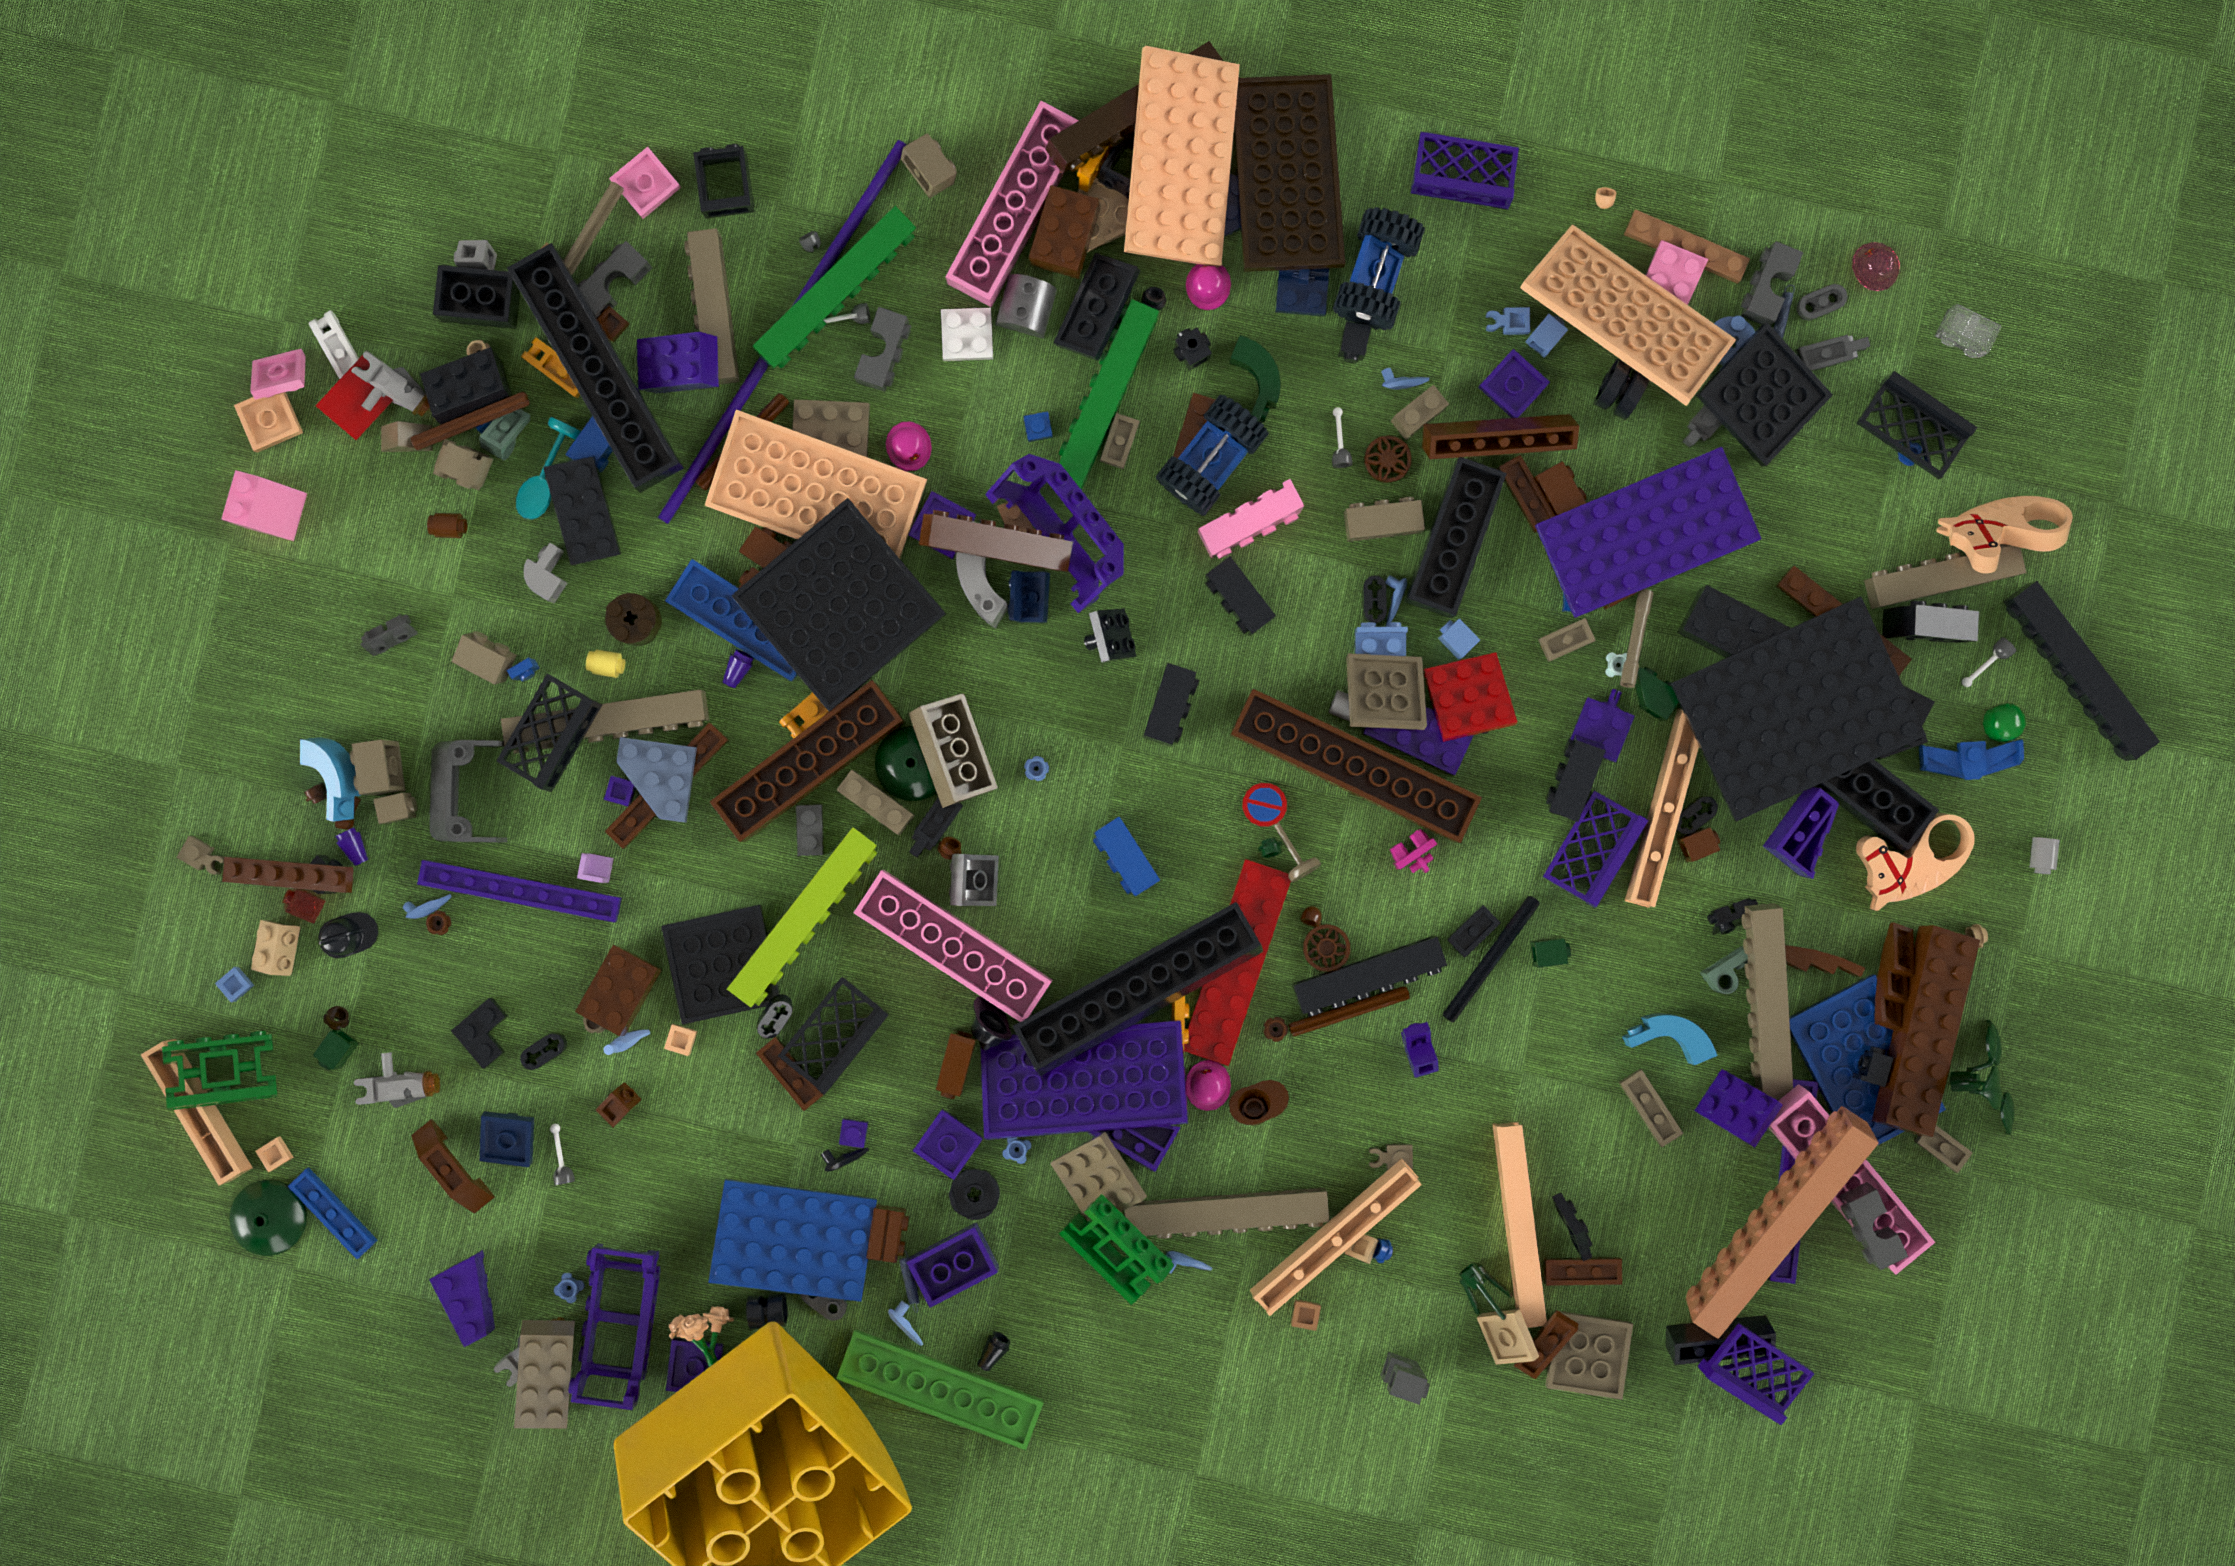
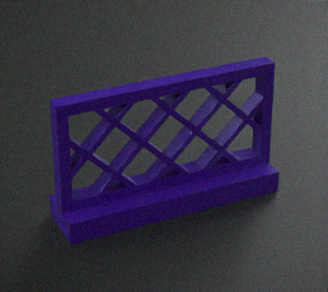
[1410,132,1519,209]
[1543,791,1649,908]
[1698,1323,1815,1425]

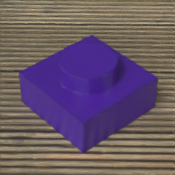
[604,776,636,806]
[839,1118,868,1148]

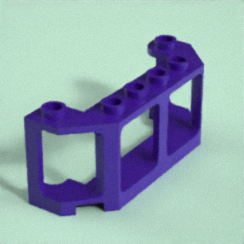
[985,454,1124,613]
[568,1243,661,1410]

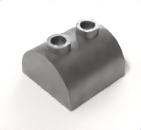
[995,274,1057,339]
[949,854,999,906]

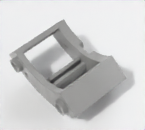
[956,520,1008,629]

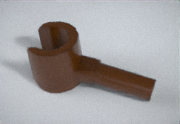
[335,797,361,830]

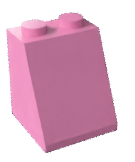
[222,470,307,541]

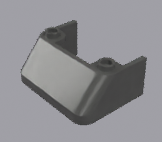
[430,740,507,843]

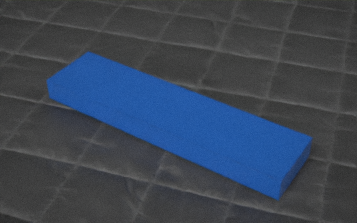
[288,1168,378,1259]

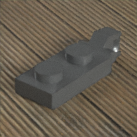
[1796,335,1870,371]
[1682,405,1722,448]

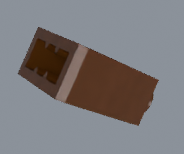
[936,1029,977,1099]

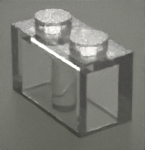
[1935,304,2002,358]

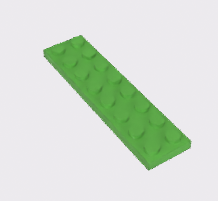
[836,1329,1044,1450]

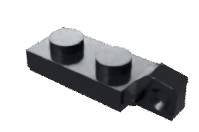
[909,797,964,858]

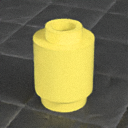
[586,649,625,678]

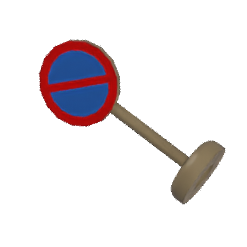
[1242,783,1322,883]

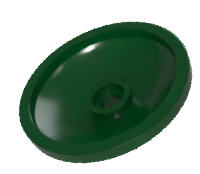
[875,726,937,801]
[229,1179,307,1256]

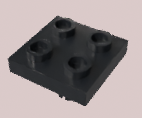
[1084,608,1137,662]

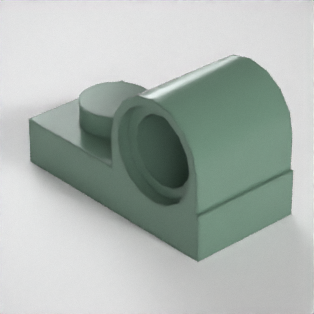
[479,409,531,460]
[1700,946,1748,994]

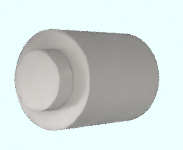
[1328,690,1350,722]
[2029,837,2060,875]

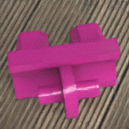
[1389,829,1437,874]

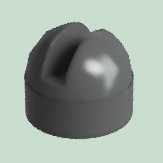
[798,230,821,252]

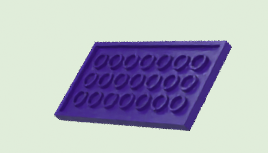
[1535,447,1762,618]
[981,1021,1188,1140]

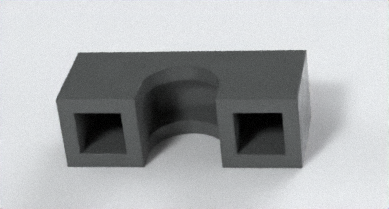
[578,241,652,318]
[1741,241,1804,326]
[854,307,911,392]
[1839,1182,1908,1270]
[1380,1352,1429,1405]

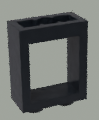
[1098,132,1135,199]
[693,144,755,219]

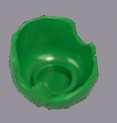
[1982,703,2027,742]

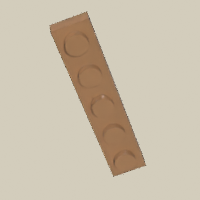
[1624,209,1750,284]

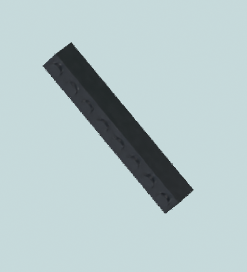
[2003,581,2160,761]

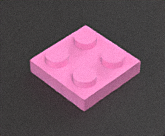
[609,147,681,219]
[1645,240,1708,305]
[250,349,306,399]

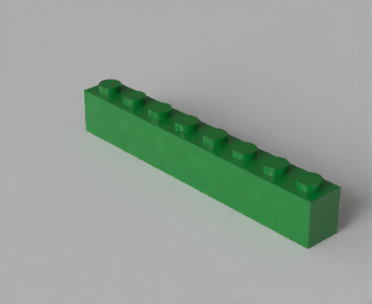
[752,205,916,370]
[1058,299,1159,490]

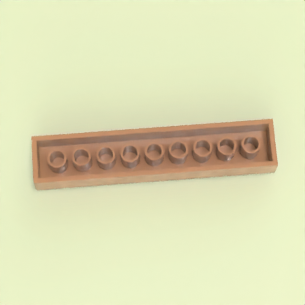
[1686,1106,1879,1339]

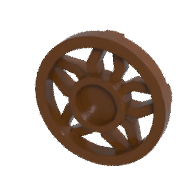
[1364,436,1411,483]
[1303,924,1350,972]

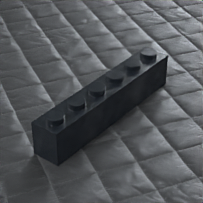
[1292,936,1447,1017]

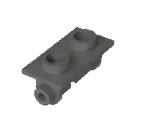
[361,614,418,656]

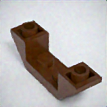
[411,1119,495,1214]

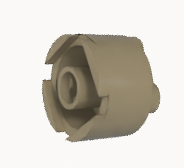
[433,439,493,490]

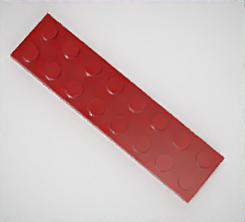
[1183,859,1291,1066]

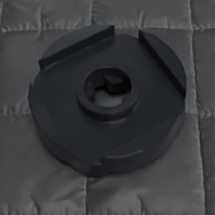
[949,1168,1000,1220]

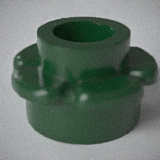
[1258,838,1282,858]

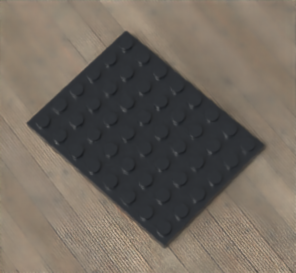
[1670,596,1926,822]

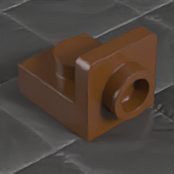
[596,1083,641,1128]

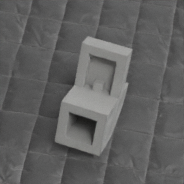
[524,543,567,604]

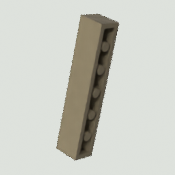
[684,228,740,385]
[1864,544,2027,609]

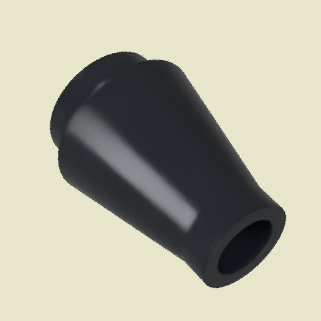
[977,1331,1011,1371]

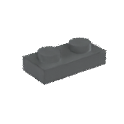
[796,805,824,856]

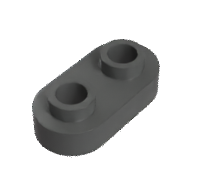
[1796,284,1848,321]
[801,1294,847,1321]

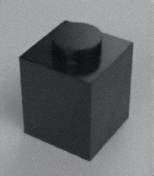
[1338,321,1371,363]

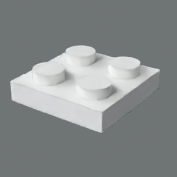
[941,308,993,361]

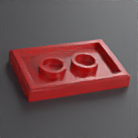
[316,350,393,440]

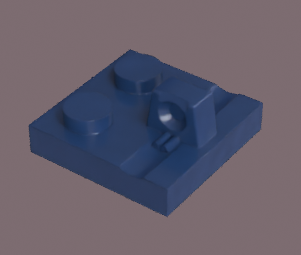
[1275,268,1329,316]
[479,1111,534,1168]

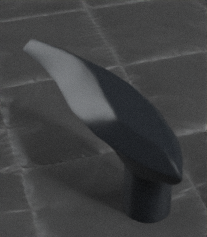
[821,1147,869,1172]

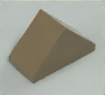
[381,421,433,452]

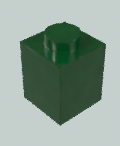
[1530,938,1571,968]
[312,1029,359,1070]

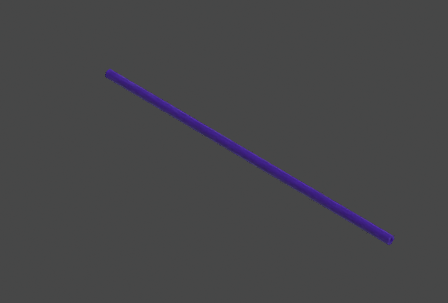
[657,140,906,524]

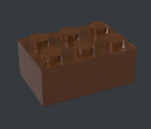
[1029,185,1100,279]
[575,945,663,1036]

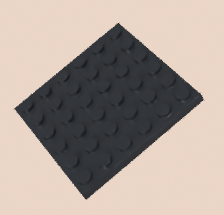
[731,498,947,712]

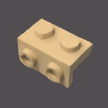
[251,920,300,976]

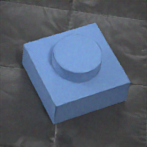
[215,967,254,1003]

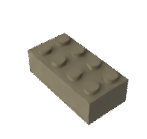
[909,693,998,808]
[514,1320,575,1429]

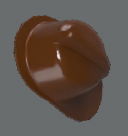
[1229,1080,1289,1126]

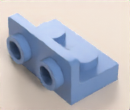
[1355,622,1408,656]

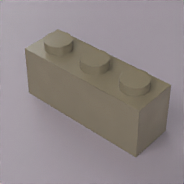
[1344,497,1425,542]
[837,770,915,835]

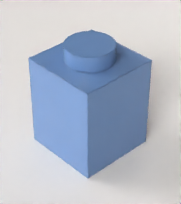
[1525,314,1568,358]
[1438,619,1480,660]

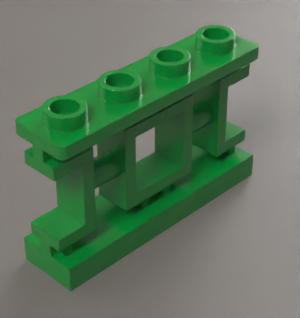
[162,1031,277,1111]
[1059,1194,1174,1305]

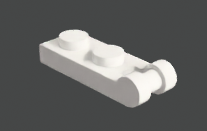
[309,310,359,379]

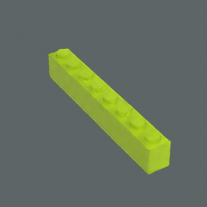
[727,827,877,1007]

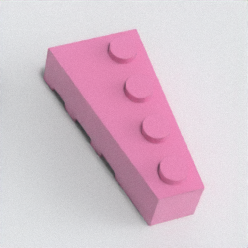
[1198,479,1304,559]

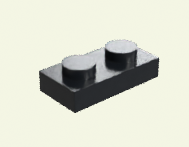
[1446,905,1501,958]

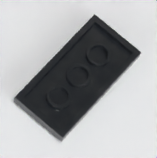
[1053,253,1140,361]
[543,455,621,565]

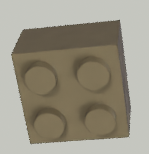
[350,739,406,796]

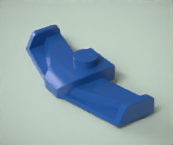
[1919,739,2024,780]

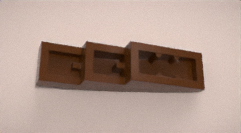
[1875,922,1915,1031]
[1785,945,1865,977]

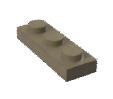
[1619,1069,1683,1147]

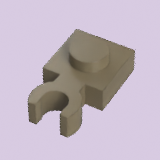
[176,836,224,875]
[1368,1144,1413,1171]

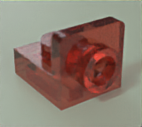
[282,888,326,924]

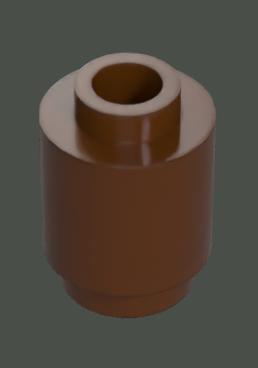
[427,513,468,539]

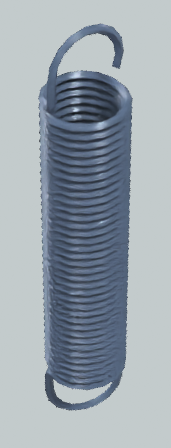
[1774,285,1795,338]
[899,1250,920,1313]

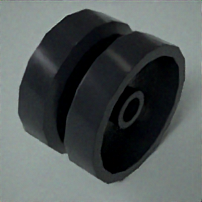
[1594,357,1650,420]

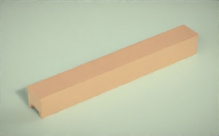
[1625,708,1699,908]
[1493,1122,1547,1328]
[1250,1158,1422,1316]

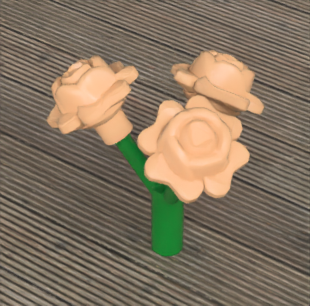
[669,1306,734,1367]

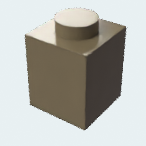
[373,793,418,824]

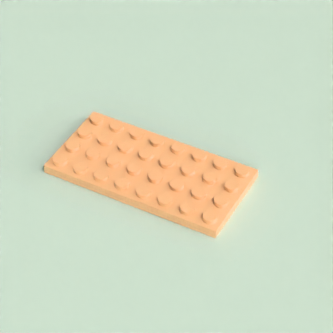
[1124,46,1240,267]
[1520,224,1737,406]
[704,410,928,559]

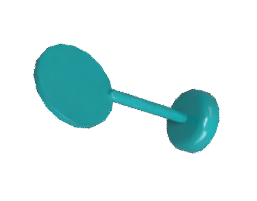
[516,417,581,520]

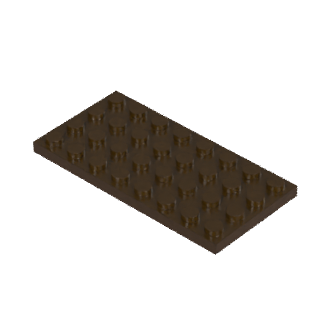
[1234,74,1345,272]

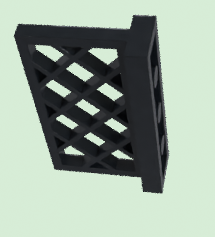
[1856,371,1977,479]
[497,673,602,792]
[778,976,890,1095]

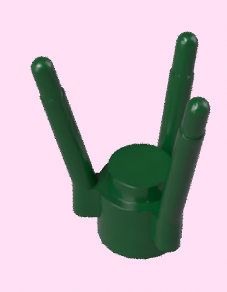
[1459,1263,1513,1320]

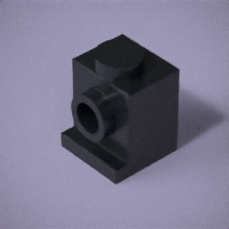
[1852,1046,1893,1087]

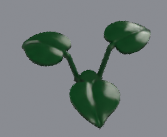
[1950,1019,2015,1135]

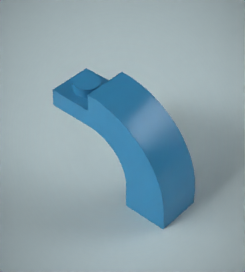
[300,737,361,822]
[1622,1013,1718,1065]

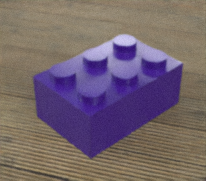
[637,332,719,394]
[906,1222,999,1308]

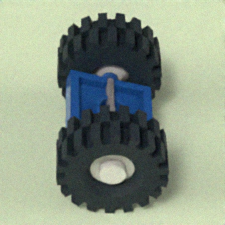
[1333,207,1425,330]
[1155,395,1269,516]

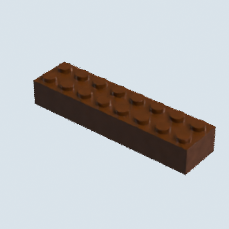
[710,680,905,842]
[1872,925,1980,1137]

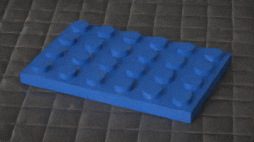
[1789,974,1946,1145]
[708,1179,877,1302]

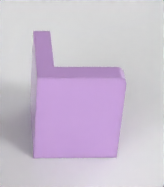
[577,853,614,883]

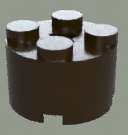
[605,593,662,646]

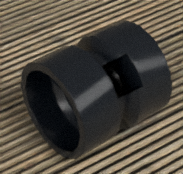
[746,1293,788,1330]

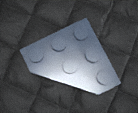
[617,737,697,823]

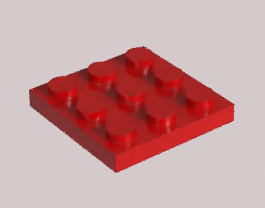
[1423,652,1518,742]

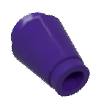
[722,649,754,688]
[335,827,368,866]

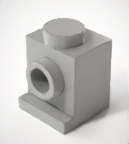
[454,240,497,270]

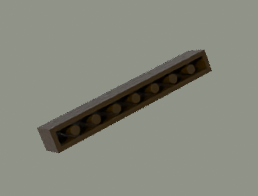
[1045,41,1223,174]

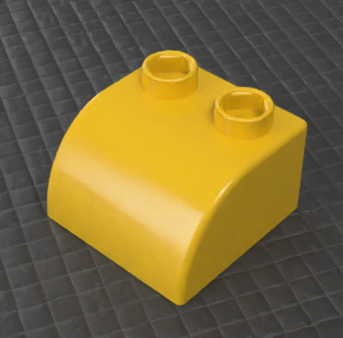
[613,1321,912,1566]

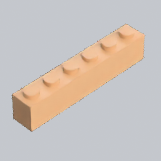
[141,1039,253,1186]

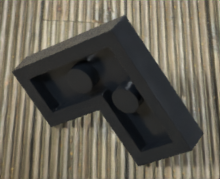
[451,997,508,1069]
[1552,1192,1593,1262]

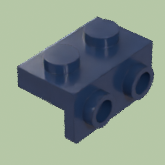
[1008,570,1050,623]

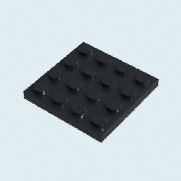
[1696,323,1833,467]
[661,904,780,1025]

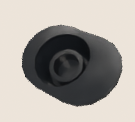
[318,912,379,958]
[971,996,1012,1050]

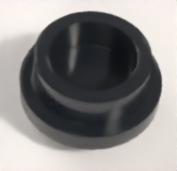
[1141,287,1166,310]

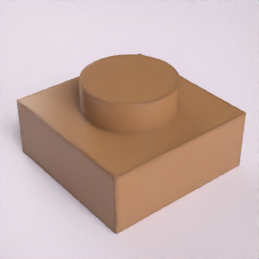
[1291,1299,1321,1331]

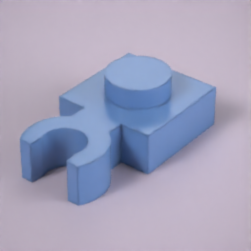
[1486,307,1530,335]

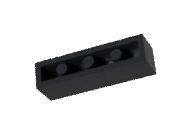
[1666,1315,1776,1365]

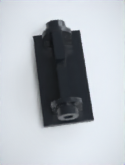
[1707,898,1758,935]

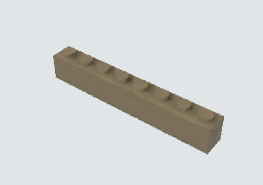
[501,690,710,754]
[1742,903,1793,1101]
[1125,1187,1329,1239]

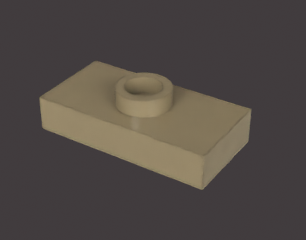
[1100,413,1140,470]
[1538,618,1596,662]
[1914,1125,1973,1173]

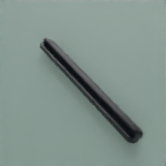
[1443,896,1540,1022]

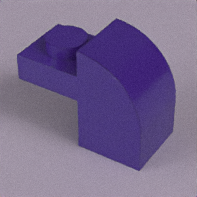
[1401,1022,1439,1078]

